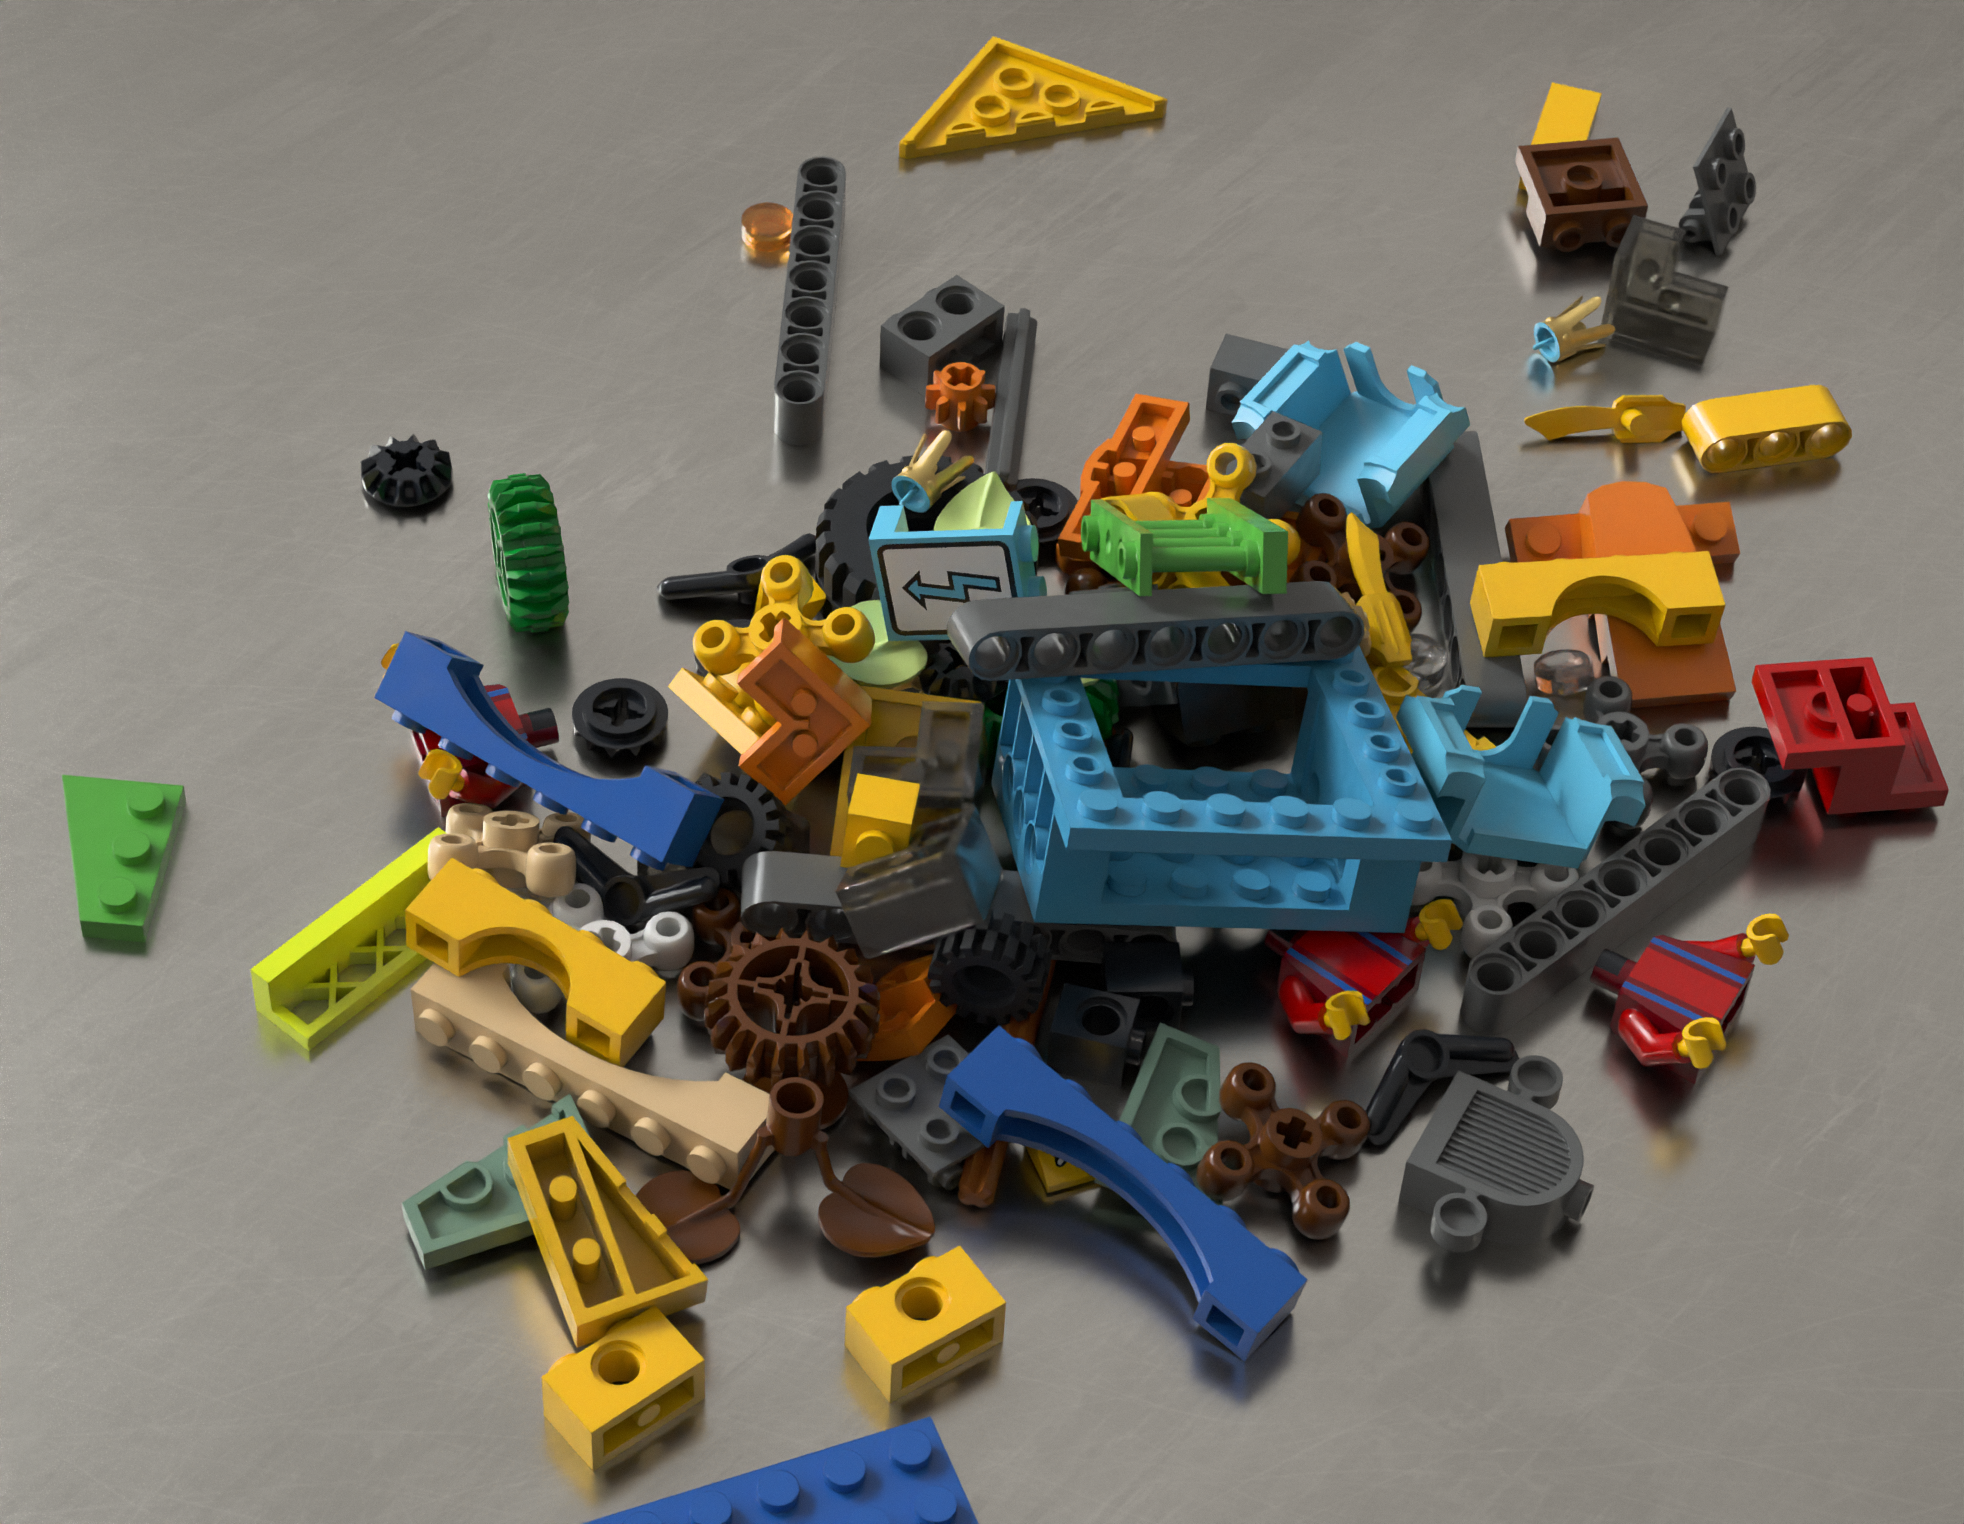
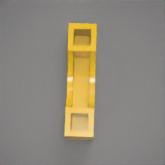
[1470,551,1726,657]
[405,858,666,1067]

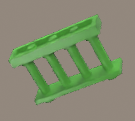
[1081,498,1288,596]

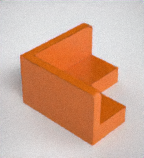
[737,618,872,805]

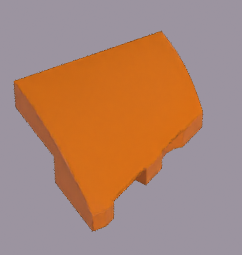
[857,954,958,1061]

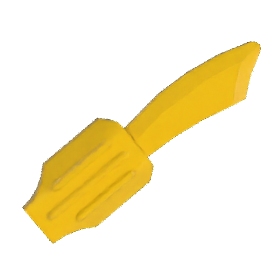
[1524,395,1686,443]
[1346,512,1413,668]

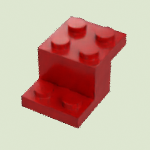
[1751,657,1949,814]

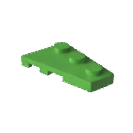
[62,775,186,943]

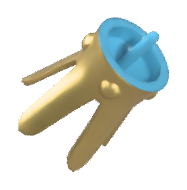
[1533,296,1615,362]
[891,431,974,513]

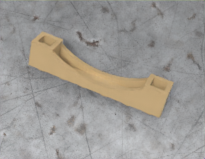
[410,963,774,1190]

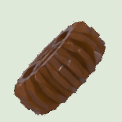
[704,927,881,1088]

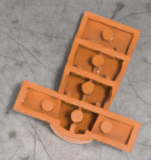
[1058,394,1328,586]
[1505,481,1740,708]

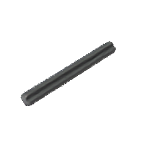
[985,308,1038,491]

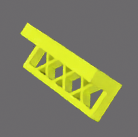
[250,827,447,1051]

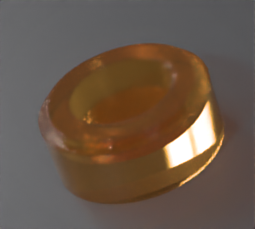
[741,202,793,252]

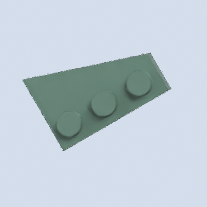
[1094,1023,1223,1206]
[402,1094,590,1270]

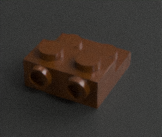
[1515,137,1648,252]

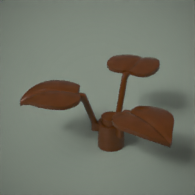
[635,1071,935,1264]

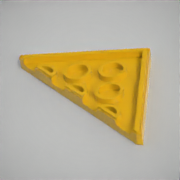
[899,36,1167,159]

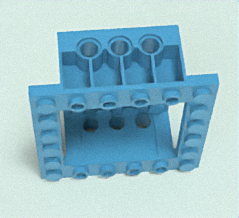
[991,645,1452,933]

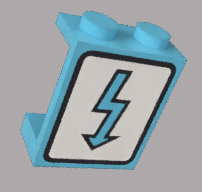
[868,501,1047,641]

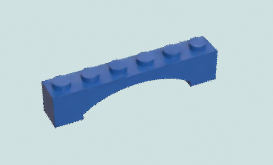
[374,631,724,871]
[939,1026,1308,1362]

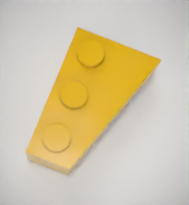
[508,1116,708,1348]

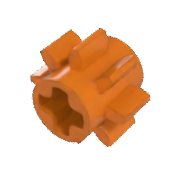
[925,362,996,432]

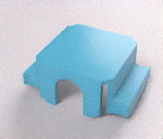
[1232,341,1471,529]
[1396,685,1646,869]

